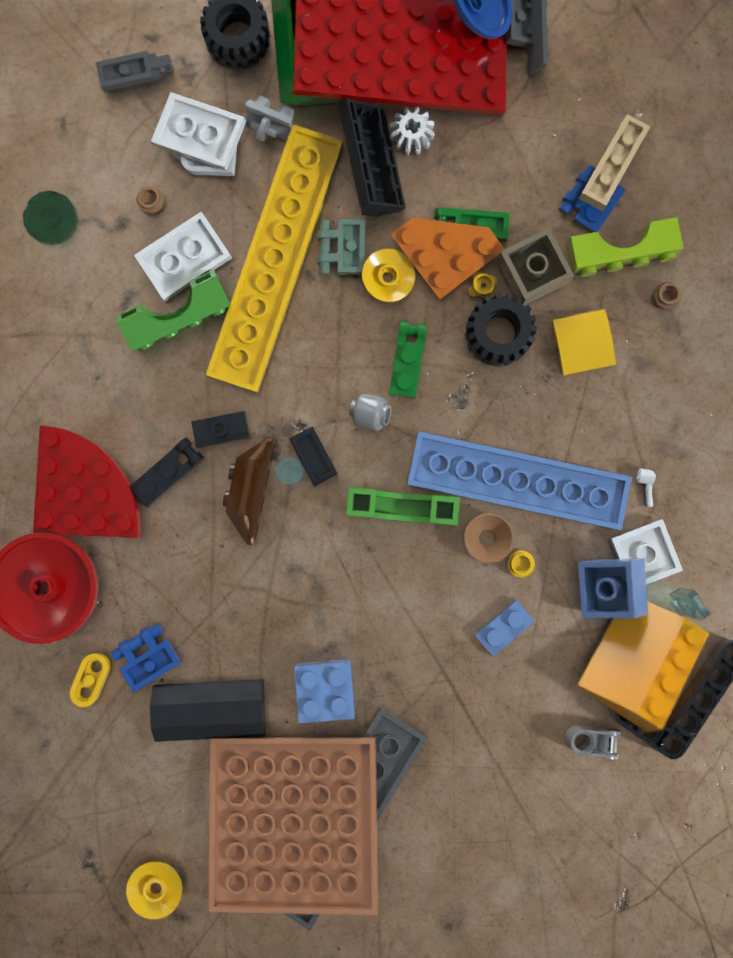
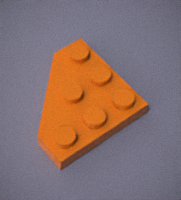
[391,217,504,300]

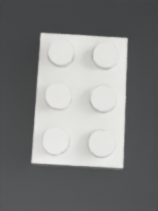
[151,92,246,171]
[134,212,232,302]

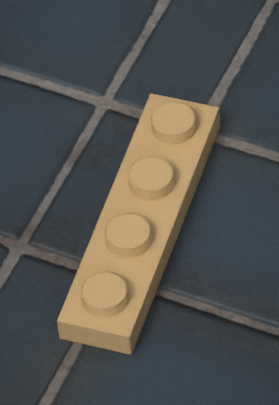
[579,114,650,211]

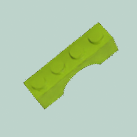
[566,217,684,277]

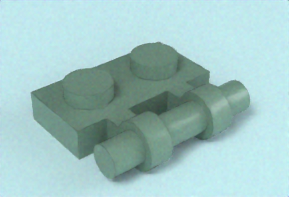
[317,219,365,275]

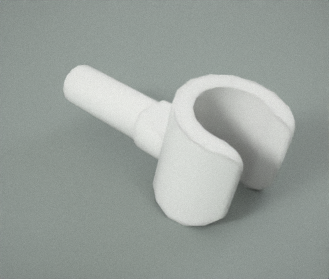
[637,468,656,507]

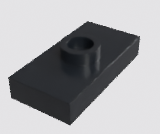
[191,411,250,449]

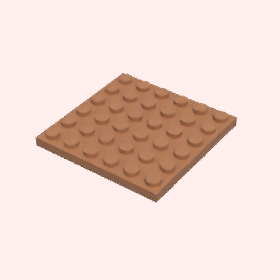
[208,737,378,915]

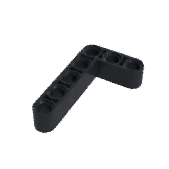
[608,639,733,759]

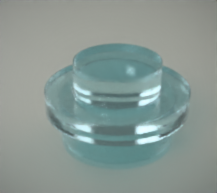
[276,457,304,485]

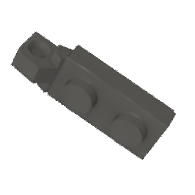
[96,51,174,92]

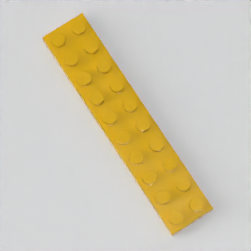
[206,124,343,394]

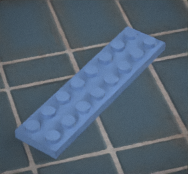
[407,431,632,530]

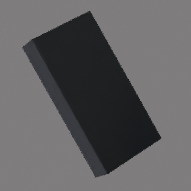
[289,426,338,487]

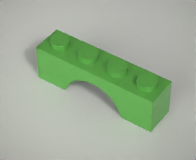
[116,270,231,352]
[346,487,460,526]

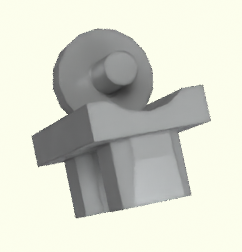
[245,96,294,142]

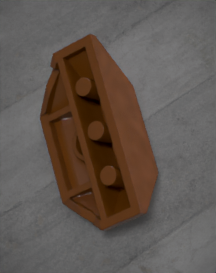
[223,436,276,545]

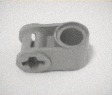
[564,725,621,760]

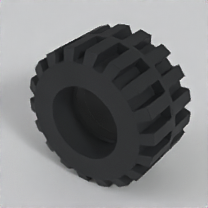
[200,0,270,69]
[465,293,537,367]

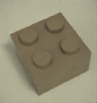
[496,228,574,306]

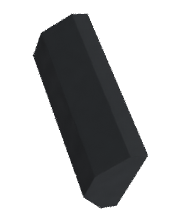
[339,98,406,217]
[150,679,266,742]

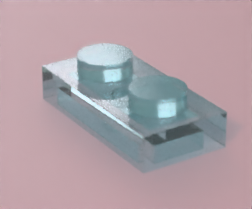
[669,588,711,620]

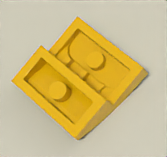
[551,309,616,375]

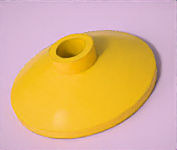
[362,249,415,303]
[126,861,183,919]

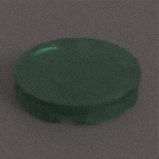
[23,190,78,245]

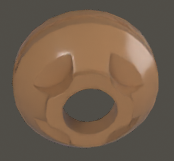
[464,513,514,563]

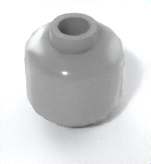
[349,393,391,431]

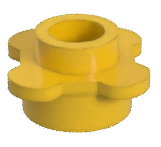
[468,271,498,298]

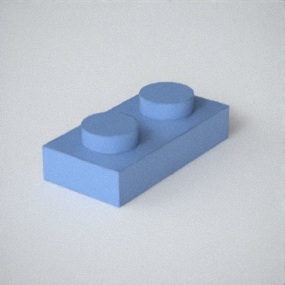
[475,600,534,657]

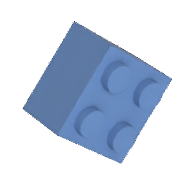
[578,558,648,618]
[294,659,355,724]

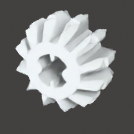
[390,107,435,155]

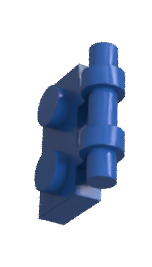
[558,165,626,233]
[111,623,182,692]

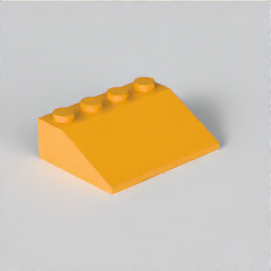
[577,602,709,733]

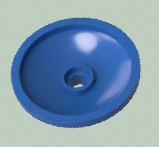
[452,0,512,39]

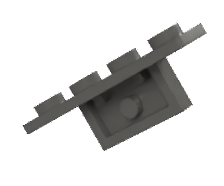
[505,0,549,74]

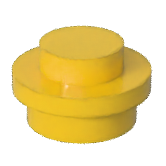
[507,550,535,578]

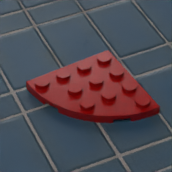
[33,425,141,538]

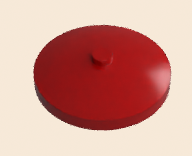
[0,533,99,644]

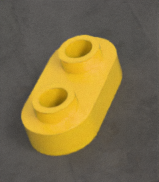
[70,653,111,707]

